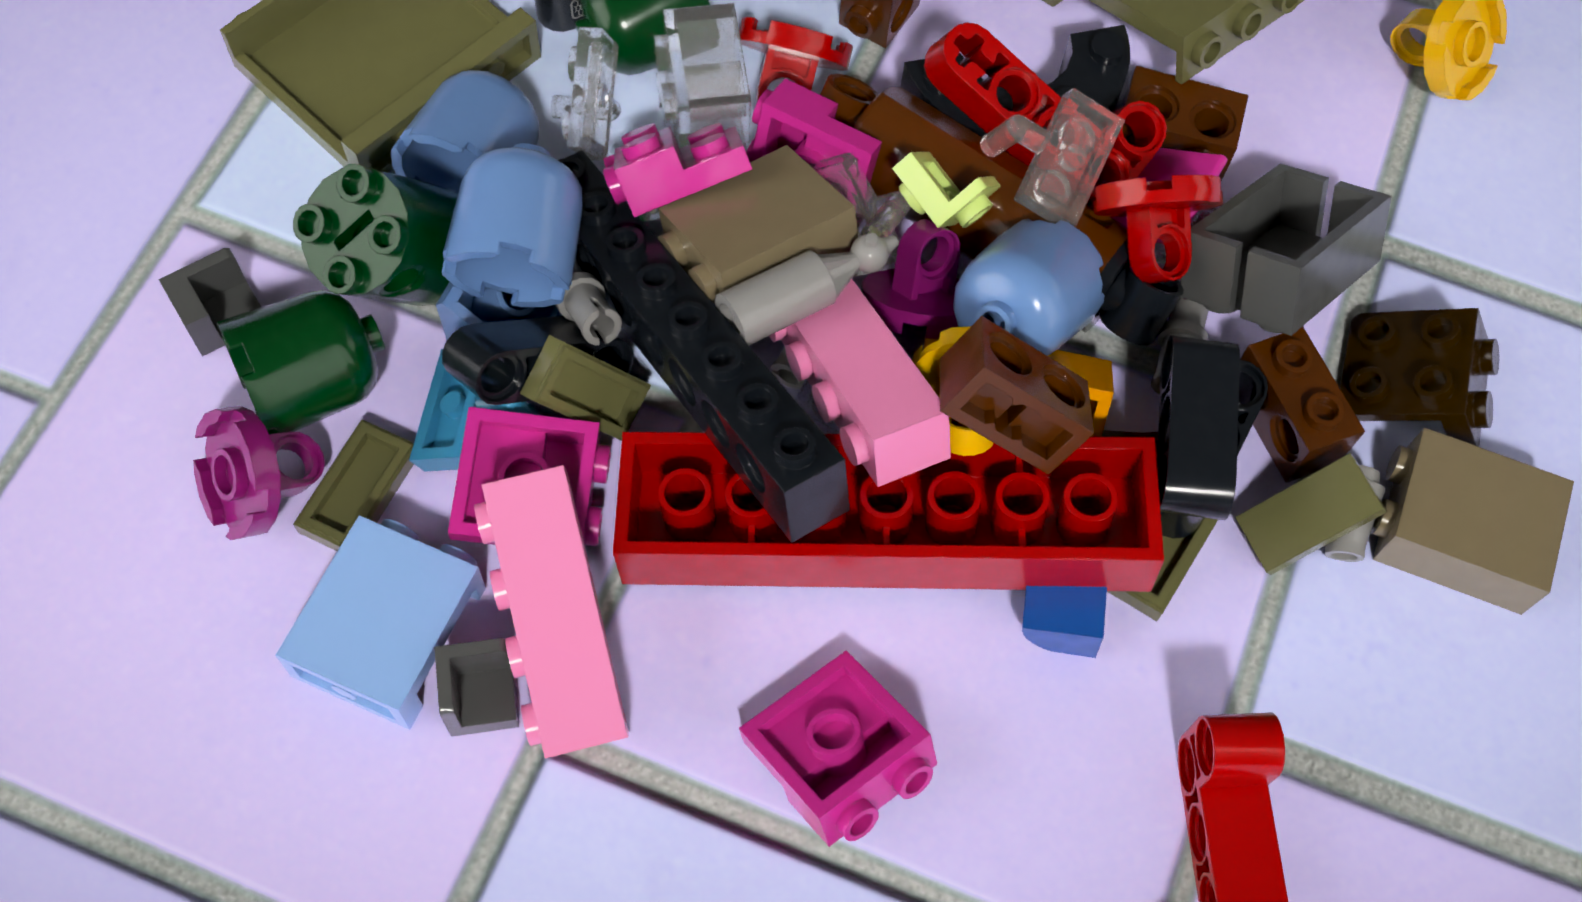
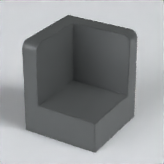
[158,248,261,357]
[434,638,519,737]

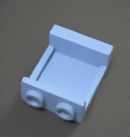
[275,515,486,730]

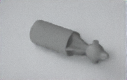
[715,233,899,346]

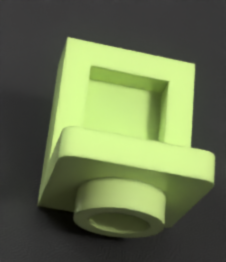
[892,152,1001,228]

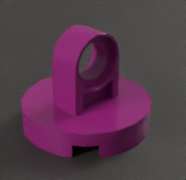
[861,219,960,339]
[193,406,325,540]

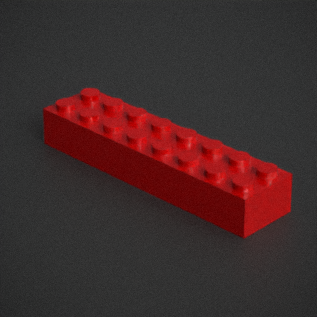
[613,432,1164,592]

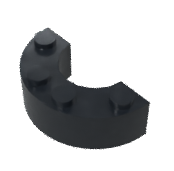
[900,25,1130,156]

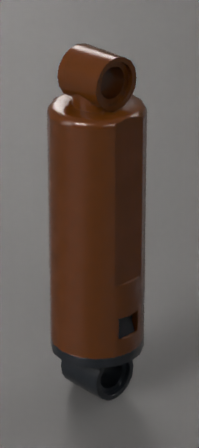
[820,73,1184,346]

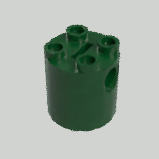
[293,163,458,306]

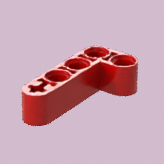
[924,22,1167,206]
[1178,712,1288,902]

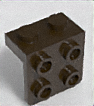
[1340,308,1500,447]

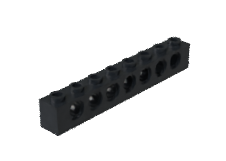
[558,150,850,543]

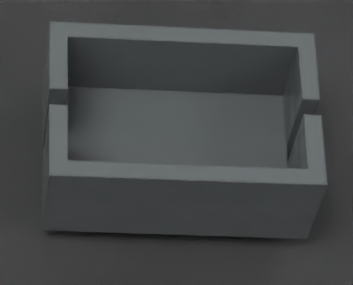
[1181,163,1392,336]

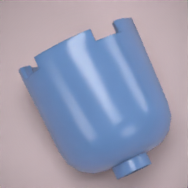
[391,70,539,194]
[442,143,583,307]
[953,219,1105,356]

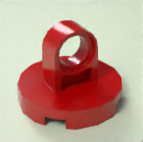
[737,17,853,102]
[1093,175,1223,283]

